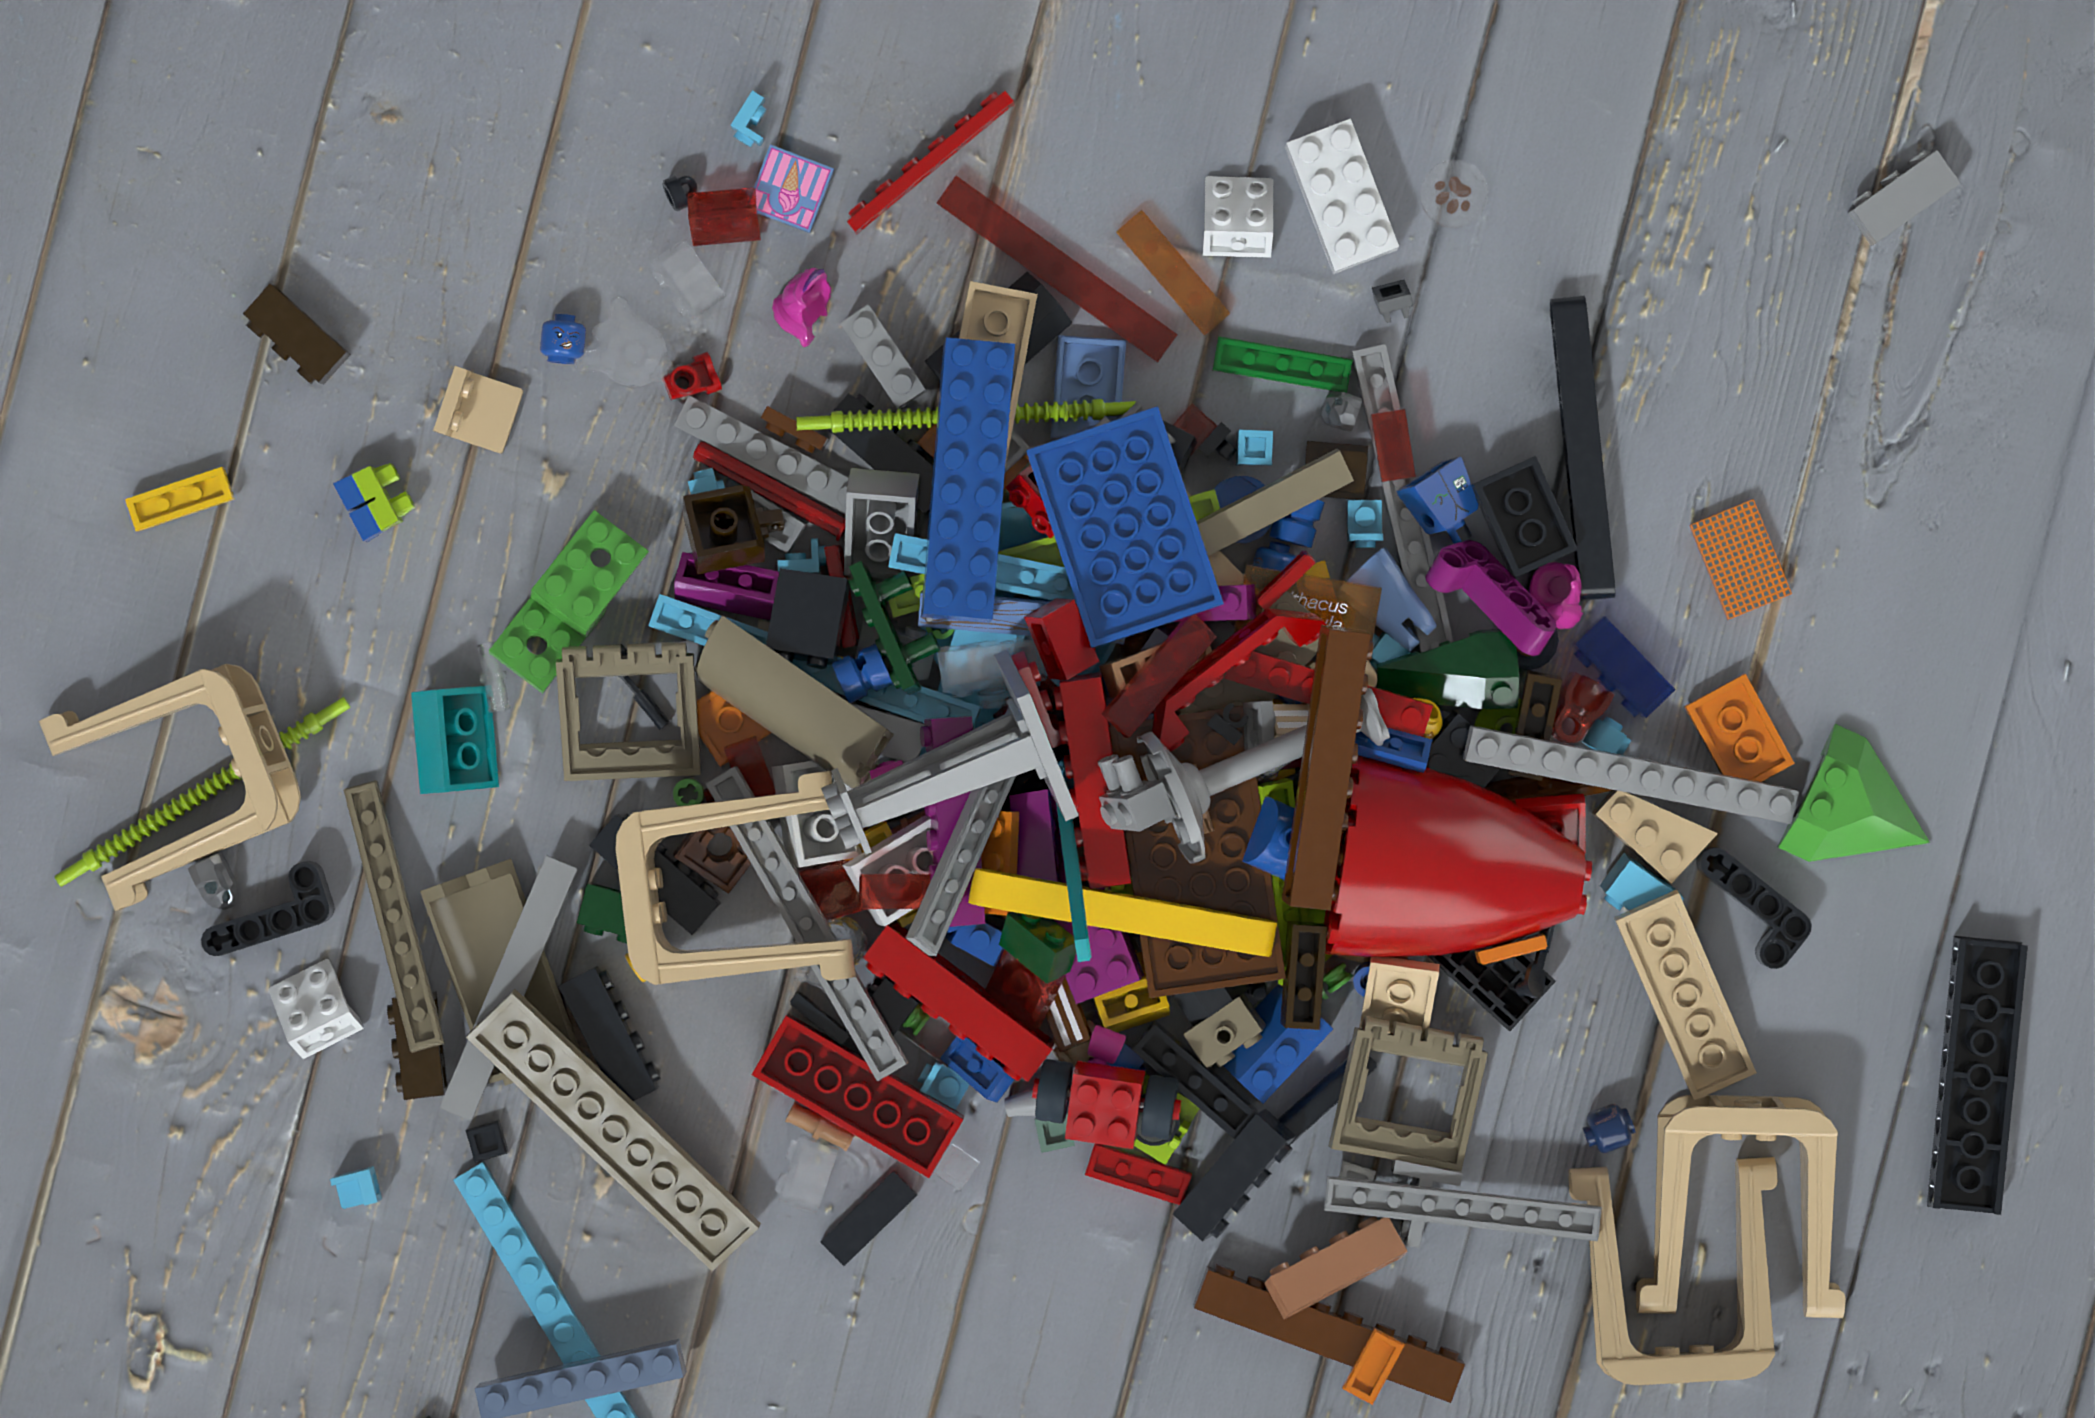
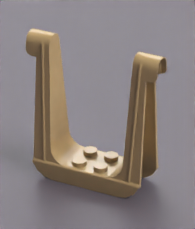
[39,664,301,911]
[616,771,856,985]
[1636,1095,1845,1318]
[1568,1157,1778,1385]

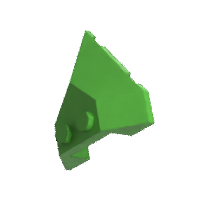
[1777,724,1930,862]

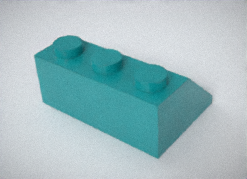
[411,685,499,794]

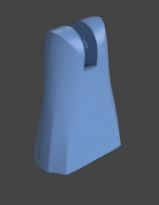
[1336,547,1437,652]

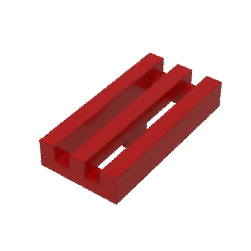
[1256,550,1316,610]

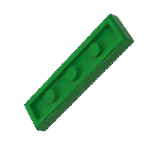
[1212,336,1353,393]

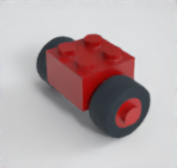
[1032,1059,1182,1149]

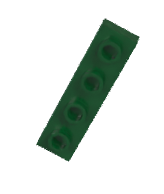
[848,561,941,695]

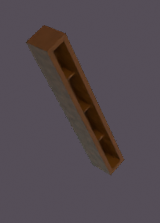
[1282,625,1373,910]
[1193,1264,1465,1403]

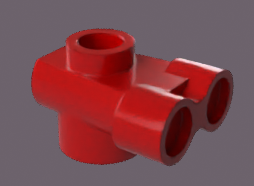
[662,352,722,400]

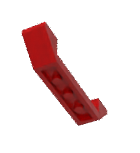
[1152,608,1326,751]

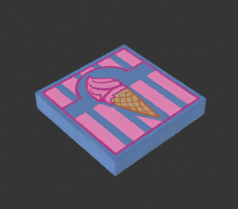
[746,144,834,233]

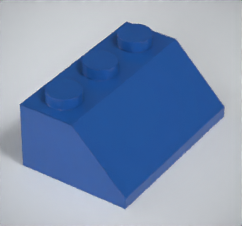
[1223,984,1333,1104]

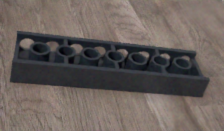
[1927,936,2028,1215]

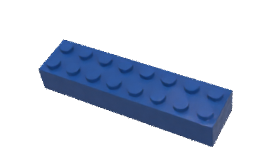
[921,337,1015,623]

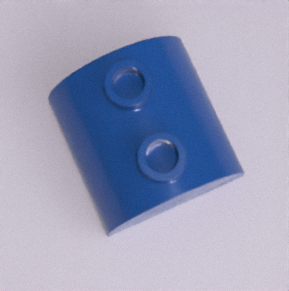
[1242,797,1295,880]

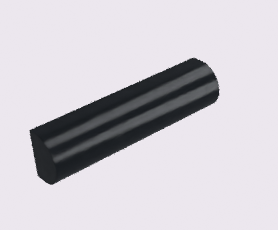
[1278,1055,1378,1145]

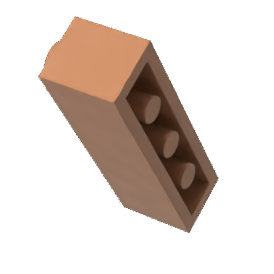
[1264,1216,1408,1319]

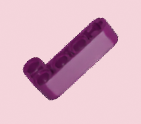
[1425,540,1557,656]

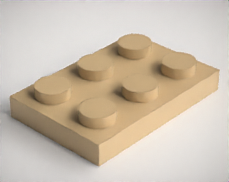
[1359,957,1440,1039]

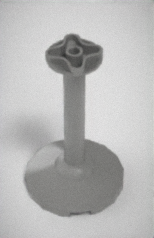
[1137,688,1390,863]

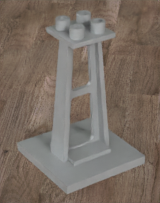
[821,649,1079,855]

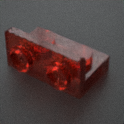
[688,187,761,246]
[799,860,867,921]

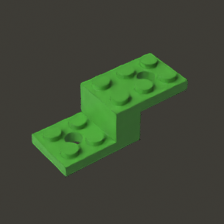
[488,510,649,694]

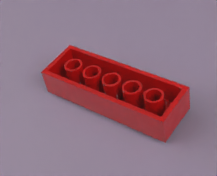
[1054,672,1131,889]
[863,921,1054,1082]
[751,1013,964,1178]

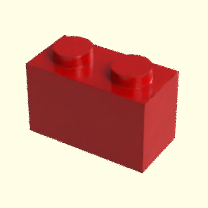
[1024,598,1099,680]

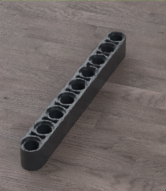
[1550,295,1616,601]

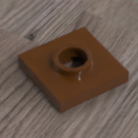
[673,800,751,894]

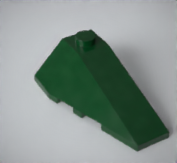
[1376,629,1519,709]

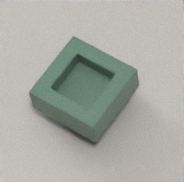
[1034,1111,1075,1153]

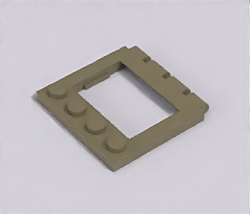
[556,641,701,781]
[1328,1016,1488,1171]

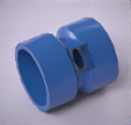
[1269,500,1325,548]
[832,643,893,704]

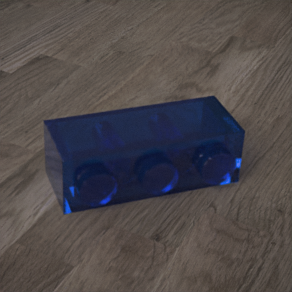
[1572,616,1676,718]

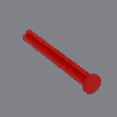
[693,441,846,542]

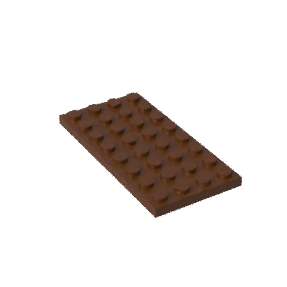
[1109,705,1286,998]

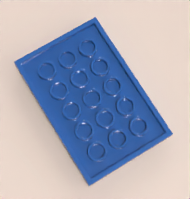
[1026,406,1224,648]

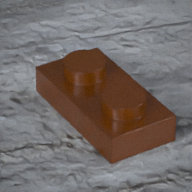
[761,406,829,454]

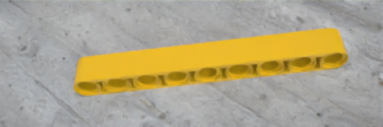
[968,868,1278,957]

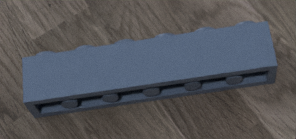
[475,1339,687,1418]

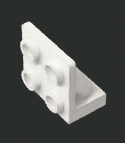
[1203,176,1273,258]
[269,959,364,1059]

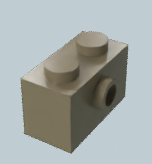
[1183,993,1266,1068]

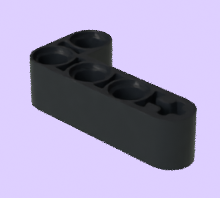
[1696,847,1812,969]
[201,861,335,956]

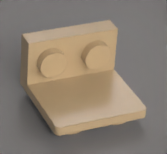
[433,366,523,454]

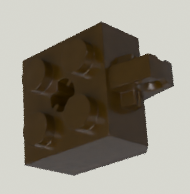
[683,485,785,575]

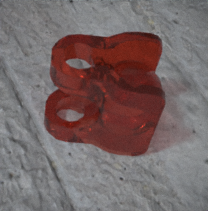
[1551,672,1615,743]

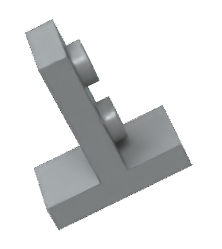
[1391,1160,1463,1248]

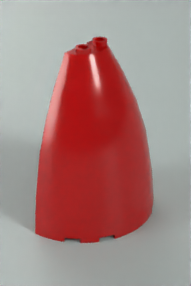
[1323,755,1592,957]

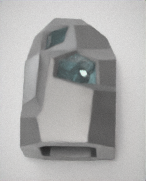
[1321,391,1362,432]
[187,853,238,910]

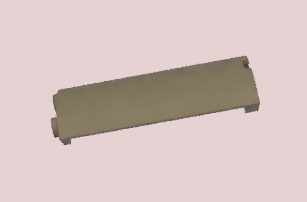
[695,615,894,789]
[420,859,580,1086]

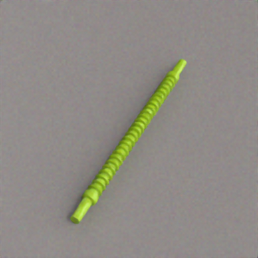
[796,399,1136,433]
[54,697,351,887]

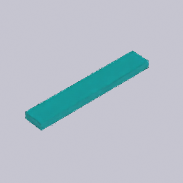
[1056,779,1092,962]

